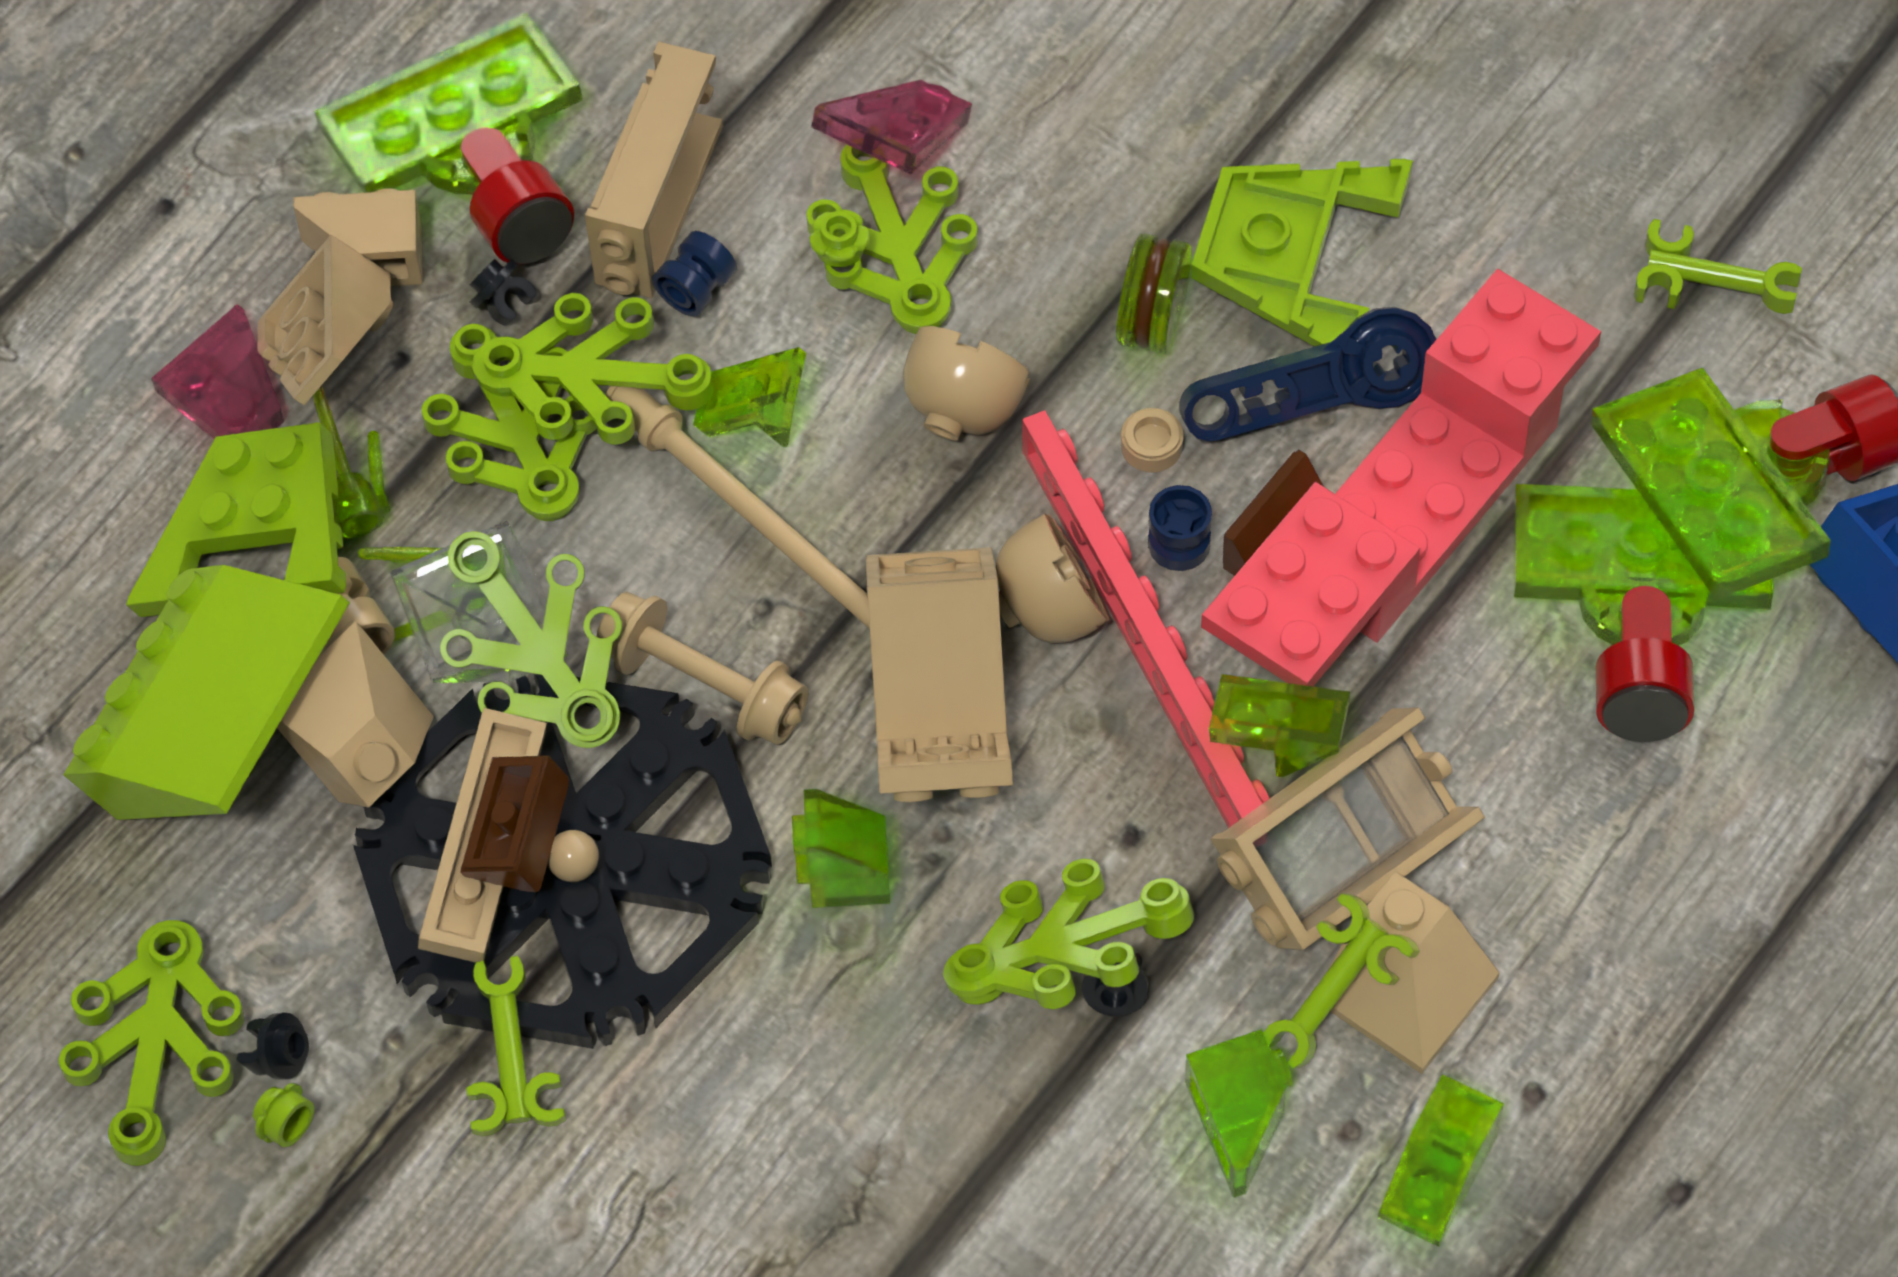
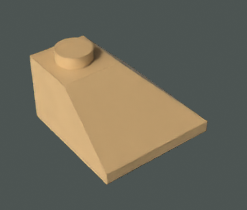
[277,620,434,807]
[1328,871,1499,1074]

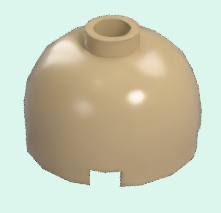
[903,326,1030,440]
[995,514,1110,643]

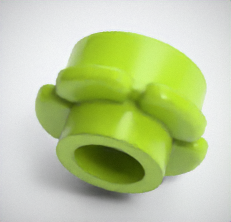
[809,210,870,267]
[253,1083,314,1147]

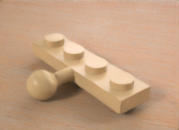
[418,708,599,962]

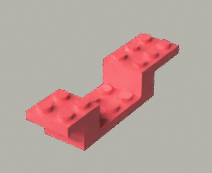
[1201,268,1601,695]

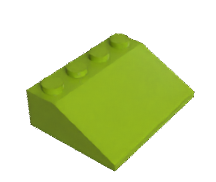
[63,565,350,820]

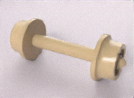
[596,591,809,745]

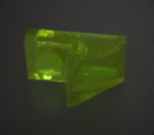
[693,347,807,447]
[1209,674,1350,777]

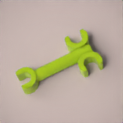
[1634,219,1802,314]
[1261,893,1420,1068]
[466,956,566,1137]

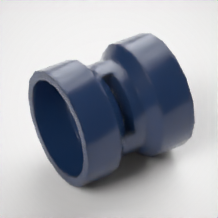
[652,230,737,317]
[1148,485,1212,571]

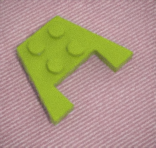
[1191,159,1413,347]
[126,422,346,617]

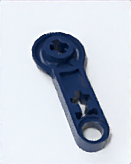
[1179,307,1436,441]

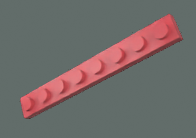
[1022,410,1270,847]

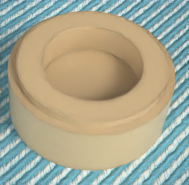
[1121,408,1183,472]

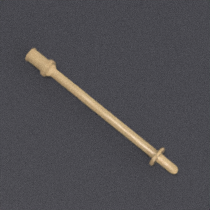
[605,386,870,629]

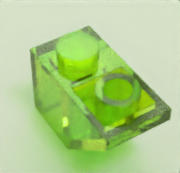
[792,789,890,908]
[1378,1074,1504,1247]

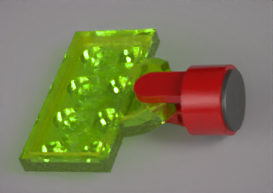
[314,13,583,264]
[1591,367,1898,600]
[1514,484,1774,742]

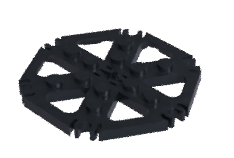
[353,672,772,1049]

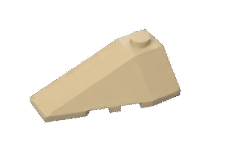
[257,235,393,405]

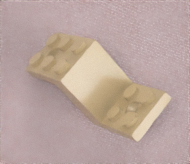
[866,547,1013,802]

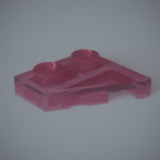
[811,80,972,174]
[151,304,284,439]

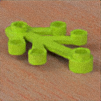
[806,136,978,334]
[472,293,714,445]
[421,324,597,521]
[440,531,623,748]
[943,859,1194,1009]
[59,920,245,1166]

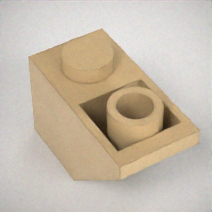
[293,188,423,286]

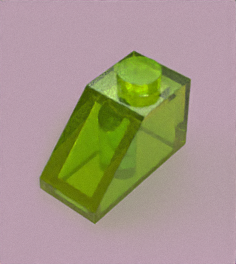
[1185,1029,1293,1198]

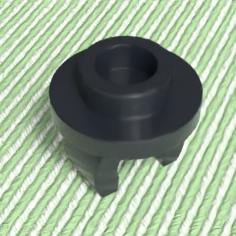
[469,258,537,326]
[1082,953,1148,1016]
[236,1012,309,1080]

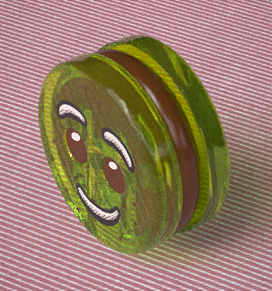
[1116,233,1192,354]

